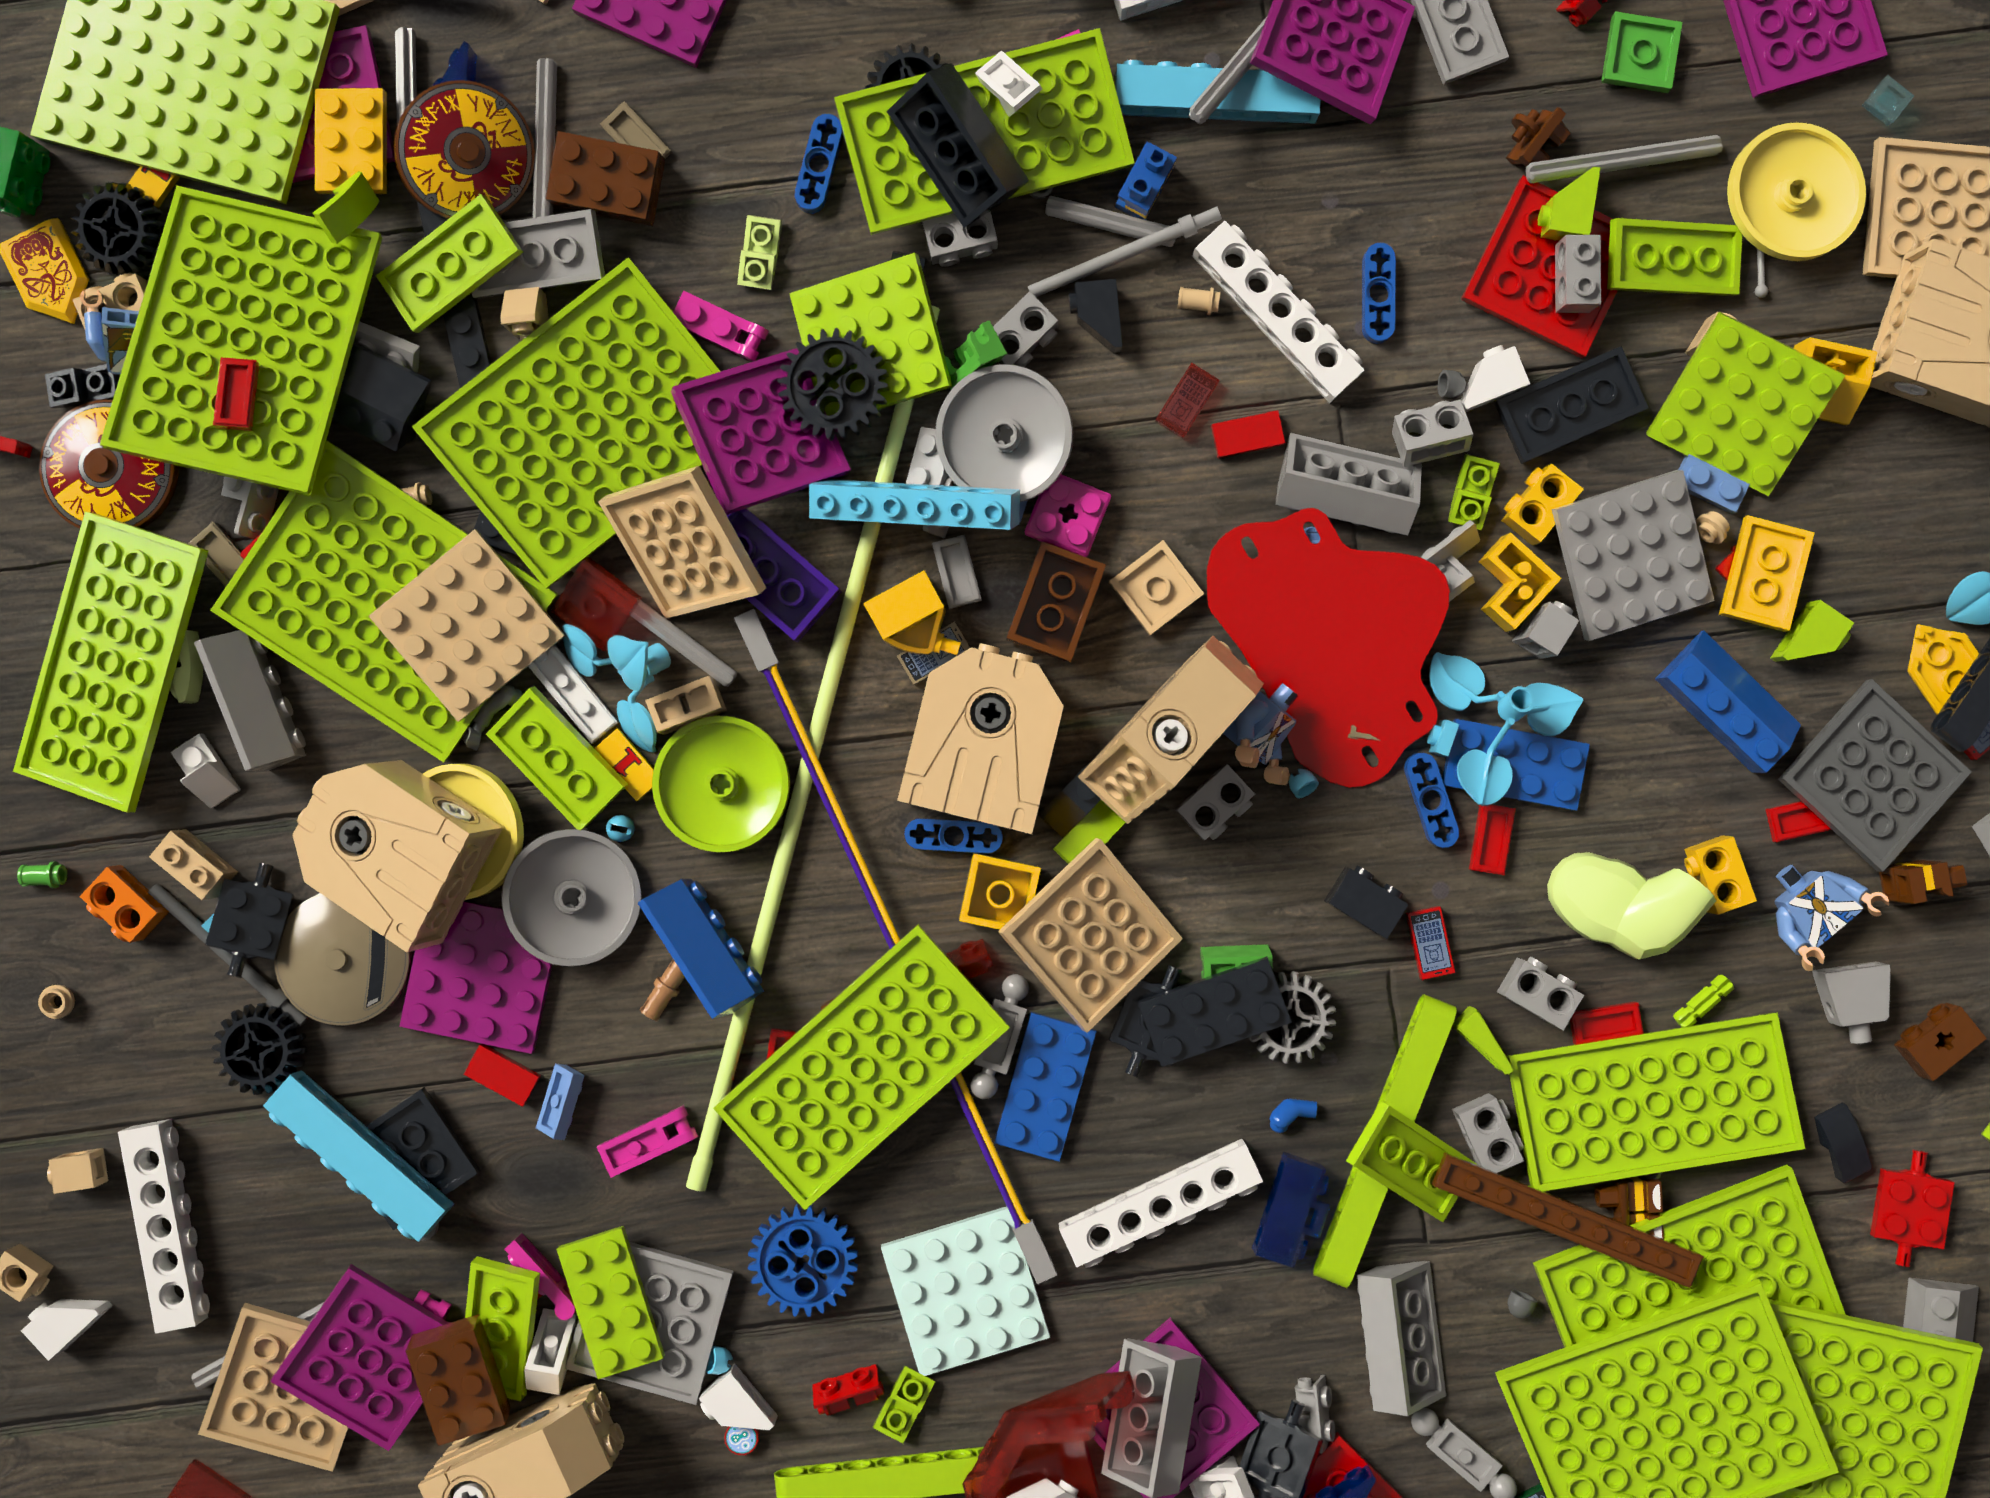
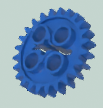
[748,1204,858,1317]

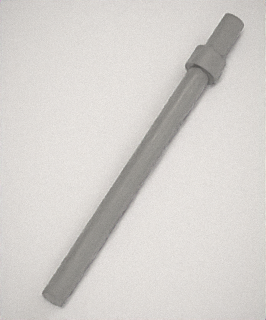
[1028,207,1222,297]

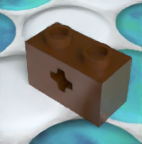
[1894,1003,1987,1081]

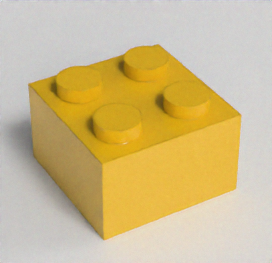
[959,853,1041,930]

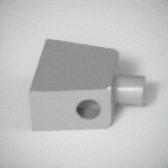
[1812,961,1890,1044]

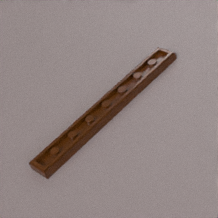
[1432,1152,1704,1288]

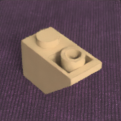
[500,287,549,341]

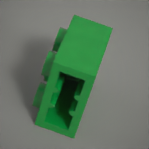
[0,127,50,218]

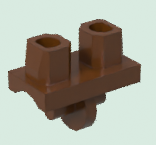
[1506,107,1570,167]

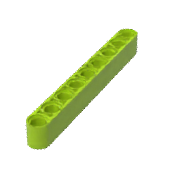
[1313,994,1457,1288]

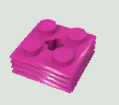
[1025,474,1111,557]

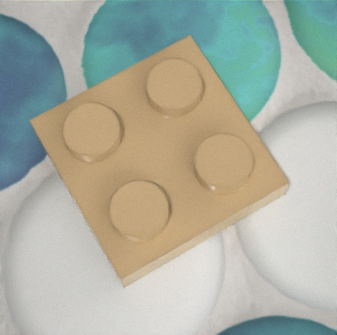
[1109,540,1204,636]

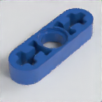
[795,114,843,214]
[1362,243,1396,344]
[1404,753,1459,848]
[904,818,1003,853]

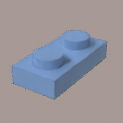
[1678,454,1750,514]
[536,1063,584,1140]

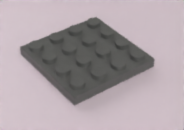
[1778,679,1971,872]

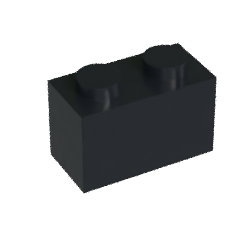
[1324,865,1409,939]

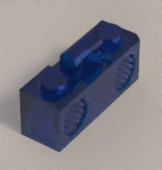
[1252,1152,1331,1268]

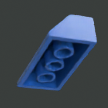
[1655,630,1801,773]
[638,879,764,1019]

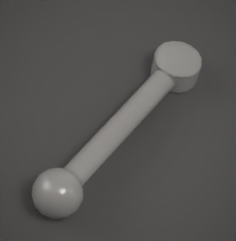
[1754,249,1769,298]

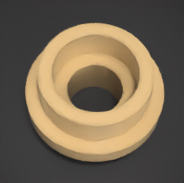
[1696,511,1730,544]
[38,985,75,1019]

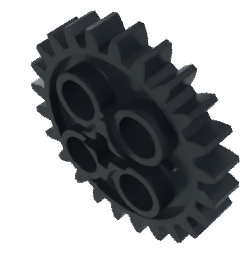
[778,328,890,441]

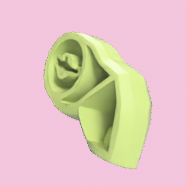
[1547,852,1716,959]

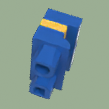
[1115,141,1177,220]

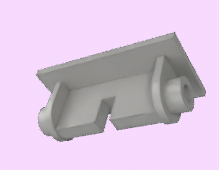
[1295,1375,1335,1453]

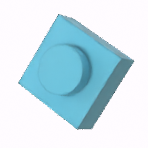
[1427,720,1459,757]

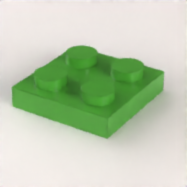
[1601,11,1683,93]

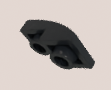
[45,364,120,408]
[1814,1102,1872,1183]

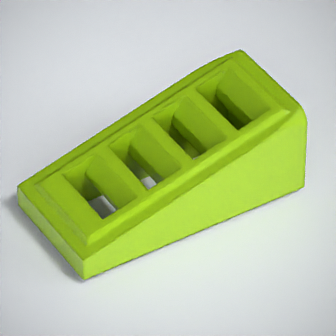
[1452,1006,1513,1075]

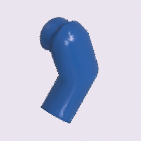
[1269,1098,1317,1133]

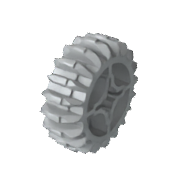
[1249,971,1336,1064]

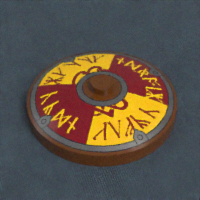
[394,80,535,219]
[39,400,179,529]

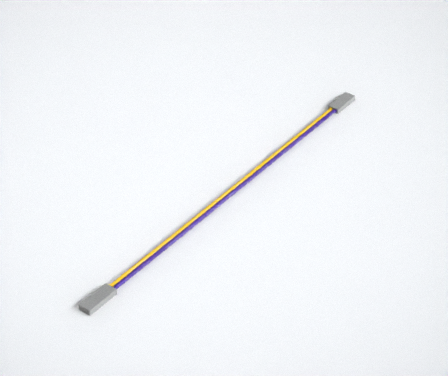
[734,609,1057,1284]

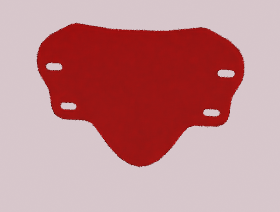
[1207,508,1450,787]

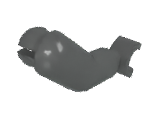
[462,685,523,751]

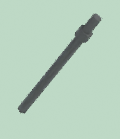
[148,883,308,1028]

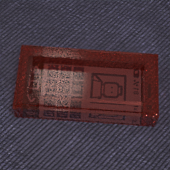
[1155,363,1220,439]

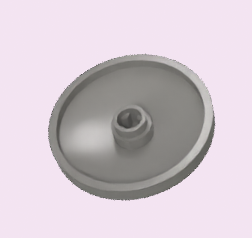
[935,365,1074,502]
[501,829,641,966]

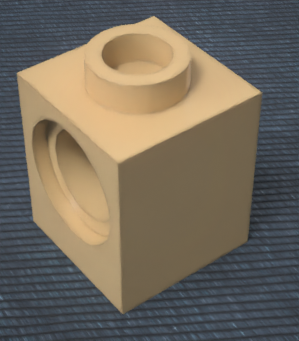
[47,1148,108,1194]
[0,1243,53,1302]

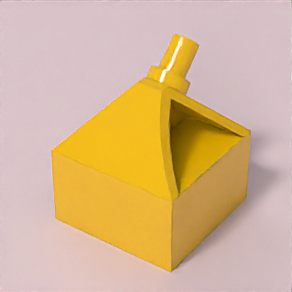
[863,571,961,655]

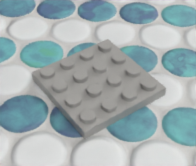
[1552,470,1715,641]
[565,1242,734,1405]

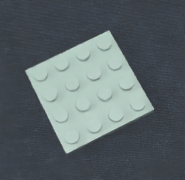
[881,1206,1050,1376]

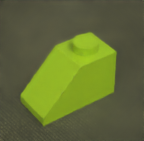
[1538,167,1601,241]
[1770,600,1854,662]

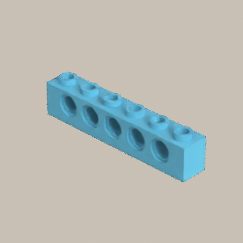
[809,480,1020,530]

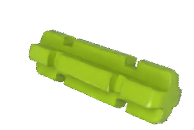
[1673,975,1734,1027]

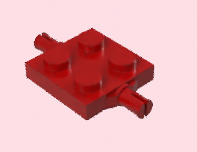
[1870,1150,1955,1267]

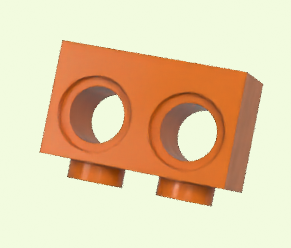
[80,865,169,943]

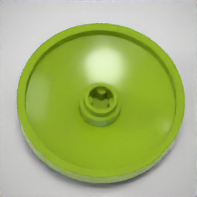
[652,716,790,852]

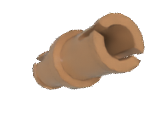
[639,959,685,1021]

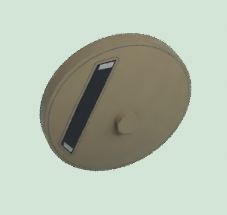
[274,894,413,1025]

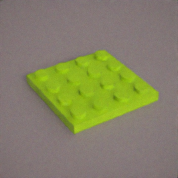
[789,253,952,416]
[1646,311,1845,496]

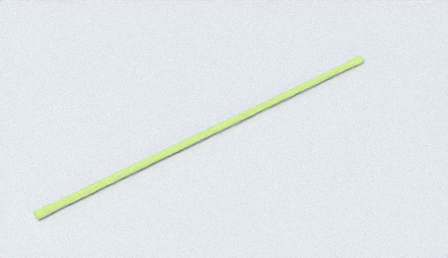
[686,306,940,1191]

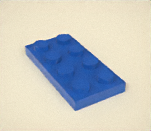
[1442,719,1590,811]
[994,1011,1096,1162]

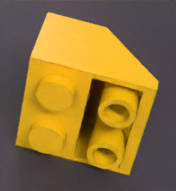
[1794,337,1877,425]

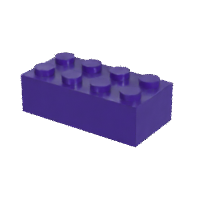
[727,508,842,642]

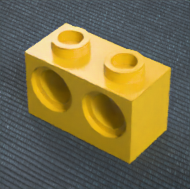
[1501,463,1583,546]
[1684,835,1757,915]

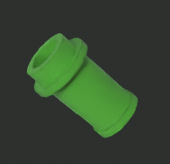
[17,861,67,888]

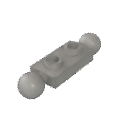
[971,974,1029,1099]
[1411,1408,1517,1498]

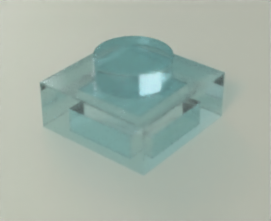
[1862,75,1914,126]

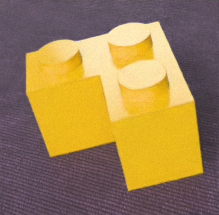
[1478,532,1562,632]

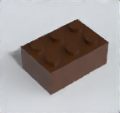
[545,131,665,226]
[1006,541,1106,663]
[406,1314,511,1446]

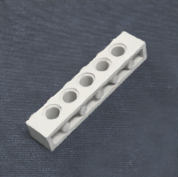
[1192,221,1364,404]
[118,1119,210,1334]
[1059,1139,1263,1268]

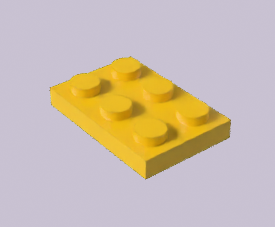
[315,88,387,194]
[1719,515,1814,632]

